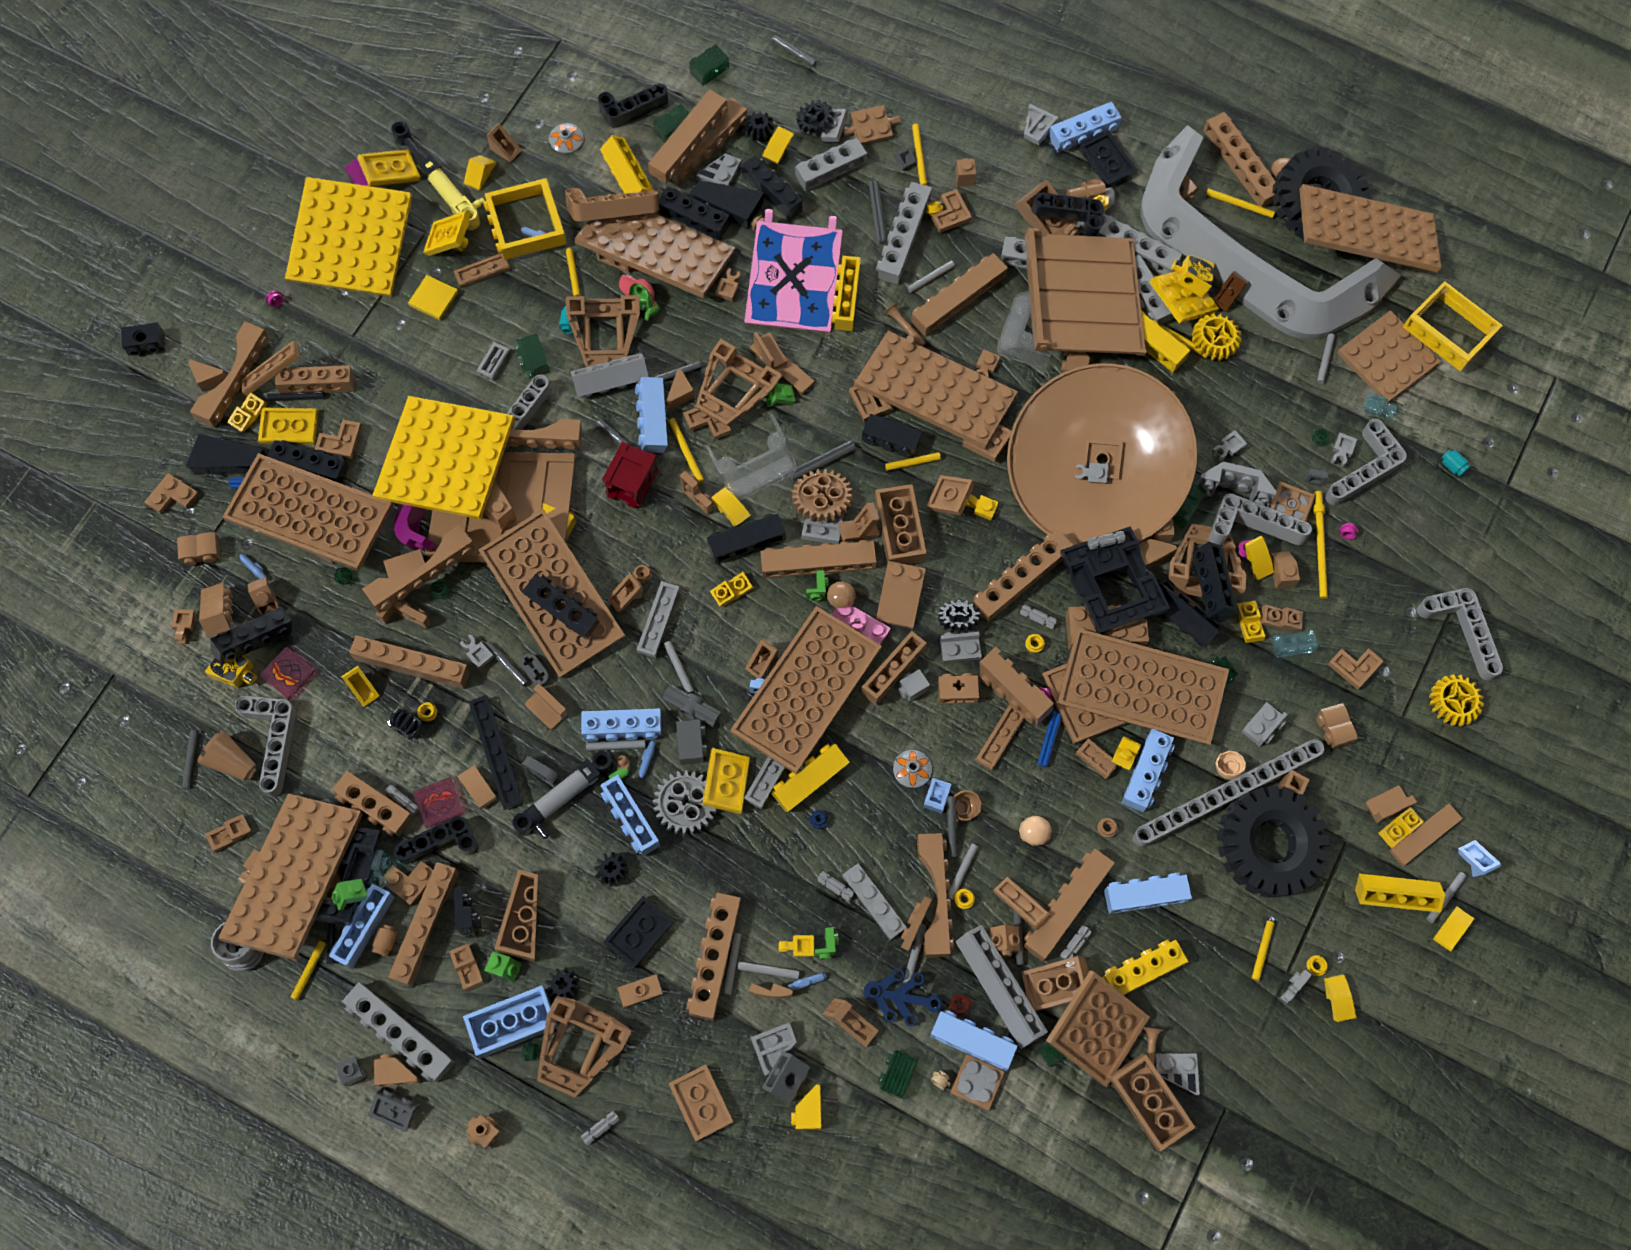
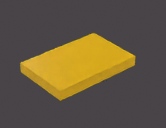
[357,149,421,186]
[258,408,319,445]
[702,748,750,814]

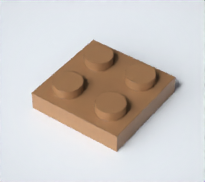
[926,475,975,516]

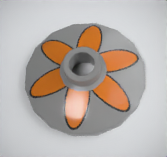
[549,123,584,154]
[893,750,932,788]

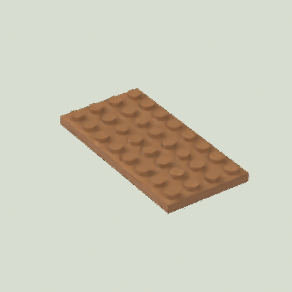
[1299,184,1441,272]
[575,194,735,298]
[854,331,1018,449]
[223,453,393,571]
[479,509,625,678]
[730,606,882,774]
[1057,628,1229,745]
[218,794,363,960]

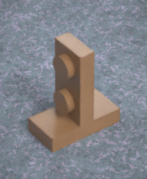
[838,502,879,542]
[375,599,431,629]
[822,998,878,1047]

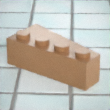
[483,480,516,531]
[980,647,1054,726]
[494,869,538,962]

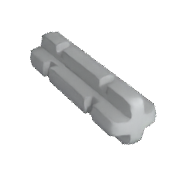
[1088,531,1125,549]
[1020,604,1057,629]
[385,785,419,816]
[817,871,854,901]
[1060,926,1091,960]
[581,1111,620,1145]

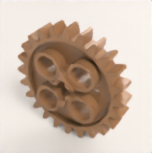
[792,469,852,523]

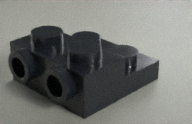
[454,887,482,938]

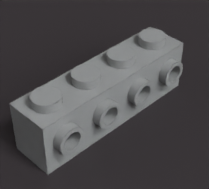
[571,353,649,398]

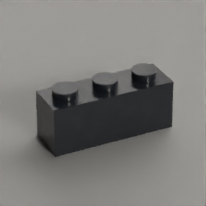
[862,413,922,458]

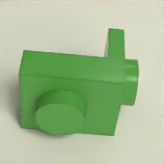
[765,383,795,407]
[806,570,829,601]
[332,879,368,911]
[815,927,839,960]
[484,952,522,982]

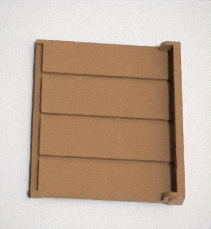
[1024,228,1147,356]
[425,452,576,562]

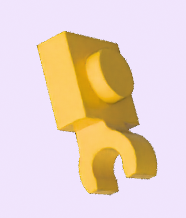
[966,494,998,520]
[779,935,814,957]

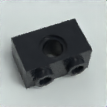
[121,322,165,356]

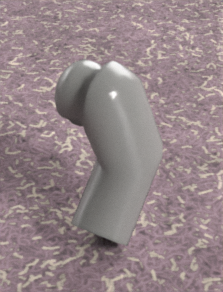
[1104,188,1115,212]

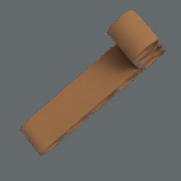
[565,188,659,221]

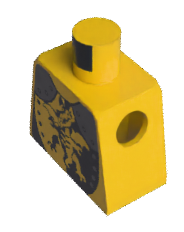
[1171,255,1214,297]
[205,655,257,688]

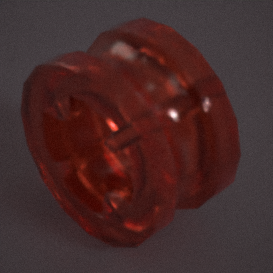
[950,995,969,1015]

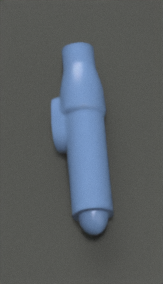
[521,227,546,237]
[239,554,267,579]
[638,741,656,778]
[788,972,827,990]

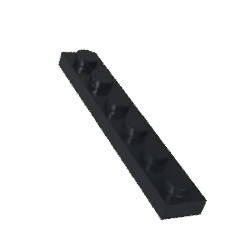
[468,695,523,810]

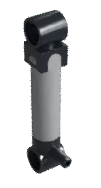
[512,750,613,839]

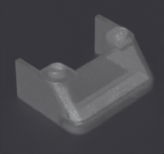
[997,290,1051,370]
[706,414,797,500]

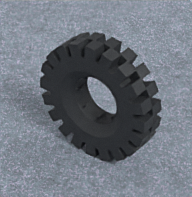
[1272,147,1371,239]
[1217,786,1330,898]

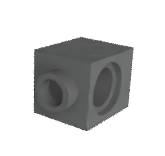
[335,1056,367,1087]

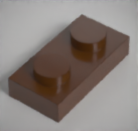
[1213,271,1248,312]

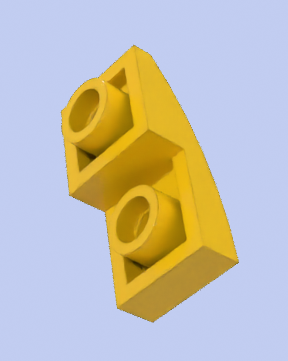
[762,126,794,164]
[228,392,268,432]
[711,487,751,526]
[1245,536,1274,580]
[710,572,754,607]
[1237,601,1265,643]
[1378,807,1424,848]
[1433,907,1474,952]
[1324,974,1356,1022]

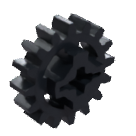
[796,100,834,135]
[938,599,980,634]

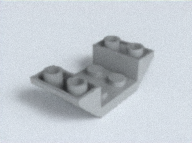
[1193,462,1276,507]

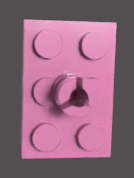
[832,606,891,645]

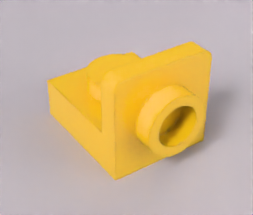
[1111,737,1141,770]

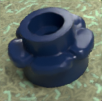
[809,810,828,830]

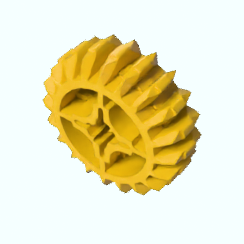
[1192,313,1241,361]
[1429,674,1484,726]

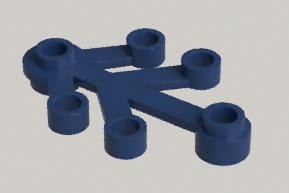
[864,969,943,1027]

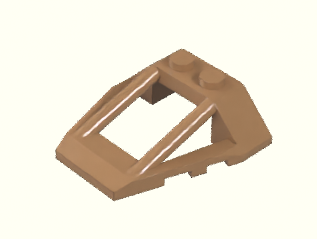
[566,295,640,367]
[696,338,782,426]
[1169,524,1246,597]
[537,996,631,1098]

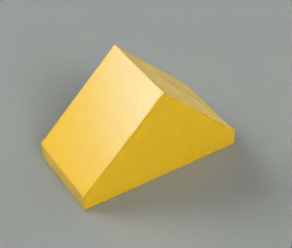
[464,155,496,191]
[342,666,379,707]

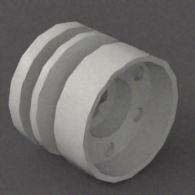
[211,922,264,972]

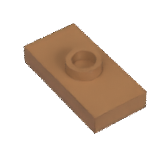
[1076,738,1118,779]
[617,974,663,1008]

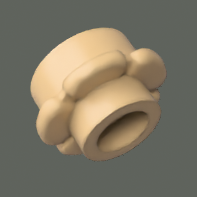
[931,1071,950,1090]

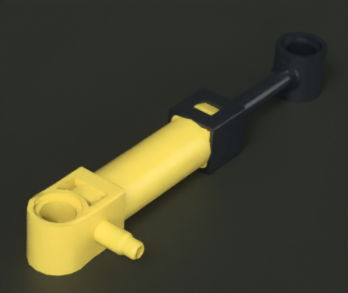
[391,121,485,230]

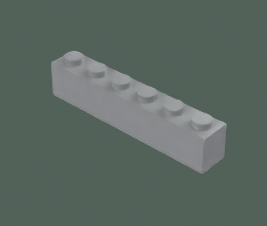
[956,925,1047,1049]

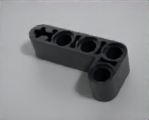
[598,83,669,128]
[1031,193,1104,237]
[393,816,478,865]

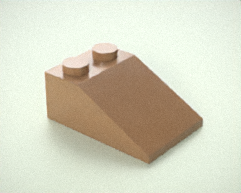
[1014,180,1078,235]
[876,561,926,629]
[1021,956,1089,1012]

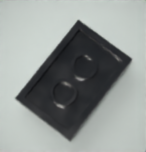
[1079,131,1138,188]
[603,896,674,969]

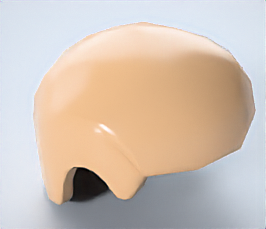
[1215,751,1246,780]
[1019,816,1052,846]

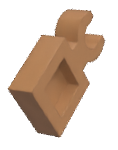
[715,268,740,301]
[976,350,1000,377]

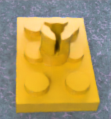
[423,211,471,256]

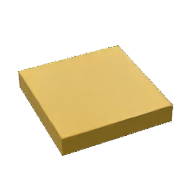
[408,275,459,320]

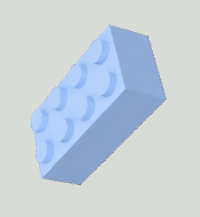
[463,986,558,1058]

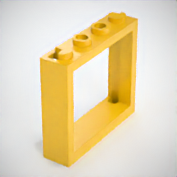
[483,178,566,260]
[1403,281,1503,372]

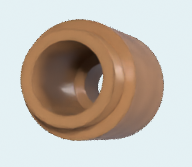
[372,925,397,956]

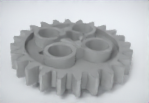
[653,770,716,835]

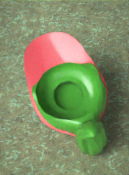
[619,275,660,321]

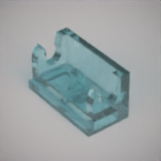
[1271,630,1318,658]

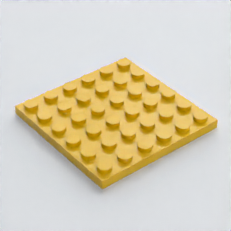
[285,177,412,297]
[372,396,515,520]

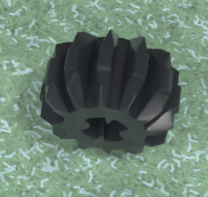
[745,111,774,142]
[387,709,423,739]
[594,852,629,887]
[545,967,580,1000]

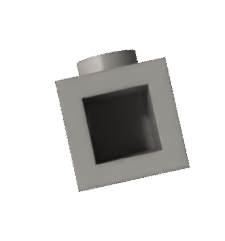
[898,669,930,702]

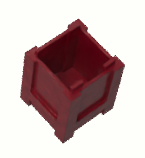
[602,442,659,508]

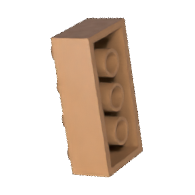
[874,484,927,565]
[1066,606,1149,651]
[1108,1054,1195,1151]

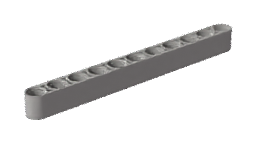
[1133,739,1324,847]

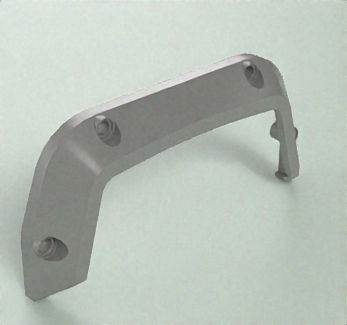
[1140,125,1401,339]

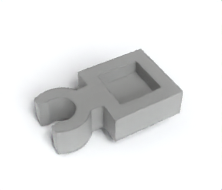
[1212,430,1247,461]
[1331,433,1357,467]
[1075,463,1109,483]
[460,635,494,670]
[1280,970,1311,1003]

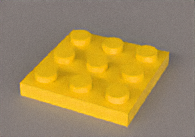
[1149,271,1219,324]

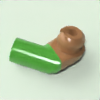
[608,756,630,779]

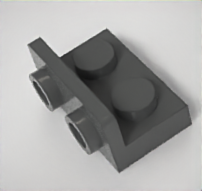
[368,1087,420,1132]

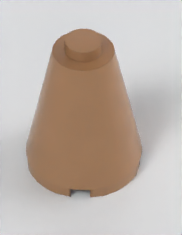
[197,730,257,781]

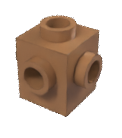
[1179,174,1199,203]
[990,925,1020,957]
[466,1114,502,1149]

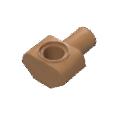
[1066,179,1106,199]

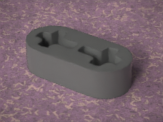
[520,653,549,687]
[522,756,559,784]

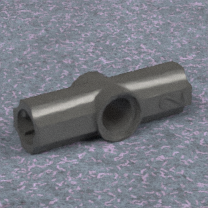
[662,685,721,728]

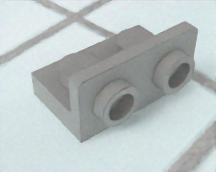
[940,630,981,663]
[1241,702,1287,747]

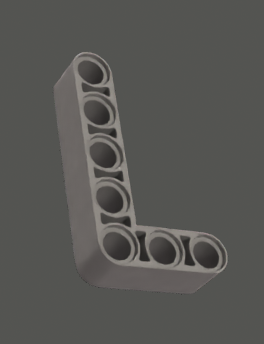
[504,375,551,452]
[1325,419,1407,505]
[1208,494,1312,545]
[1417,588,1503,681]
[235,696,296,797]

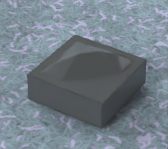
[893,146,917,170]
[1304,468,1328,486]

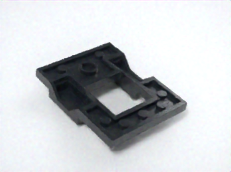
[1060,526,1170,635]
[314,827,382,926]

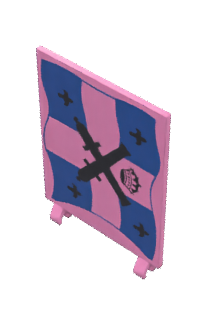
[744,209,842,333]

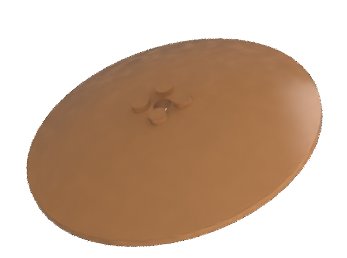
[1007,363,1197,545]

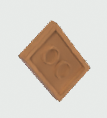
[668,1065,734,1142]

